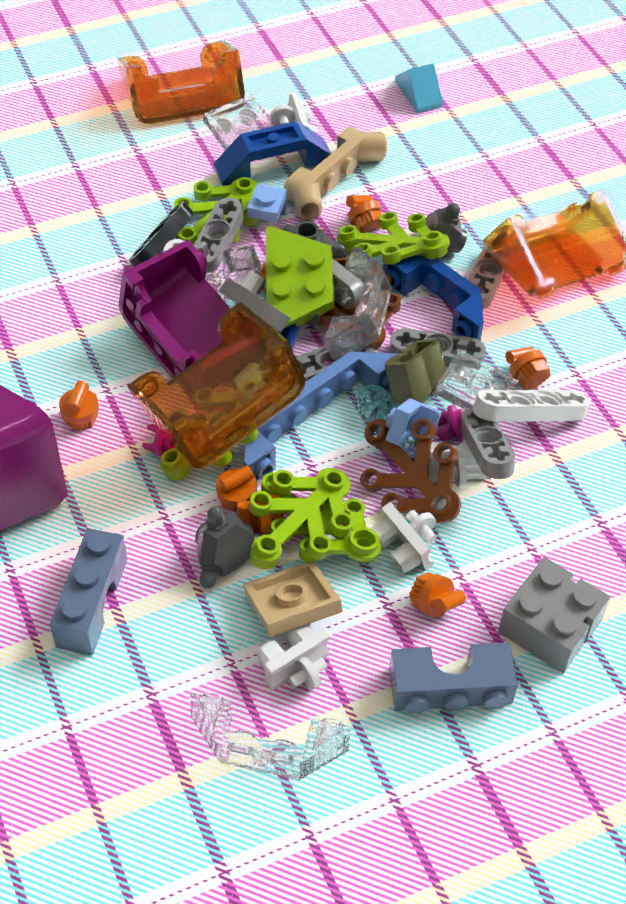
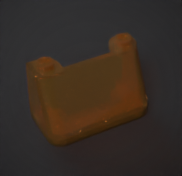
[117,40,245,124]
[482,189,626,300]
[127,302,305,469]

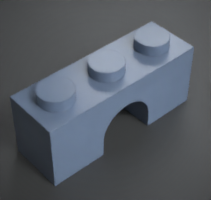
[49,528,128,655]
[389,642,518,713]

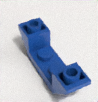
[213,121,331,186]
[383,255,484,341]

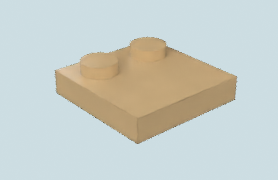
[243,562,343,637]

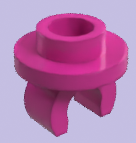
[436,404,464,441]
[142,423,180,458]

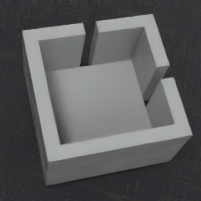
[498,557,611,674]

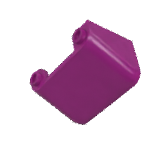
[119,240,270,401]
[0,385,68,532]

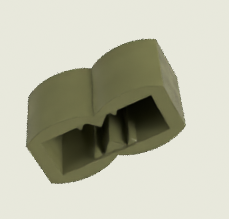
[384,339,448,404]

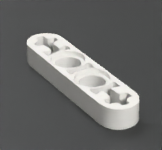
[472,390,591,422]

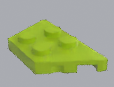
[266,226,334,339]

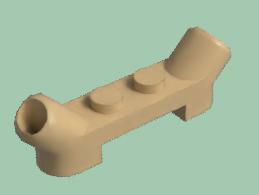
[283,126,387,220]

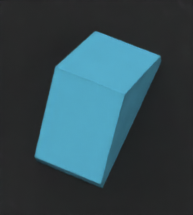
[395,63,443,113]

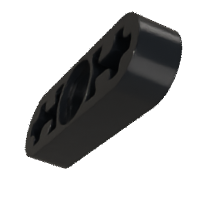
[129,201,194,267]

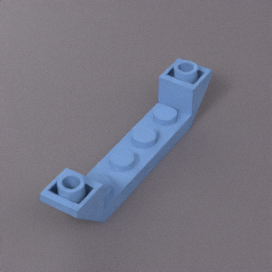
[244,351,398,482]

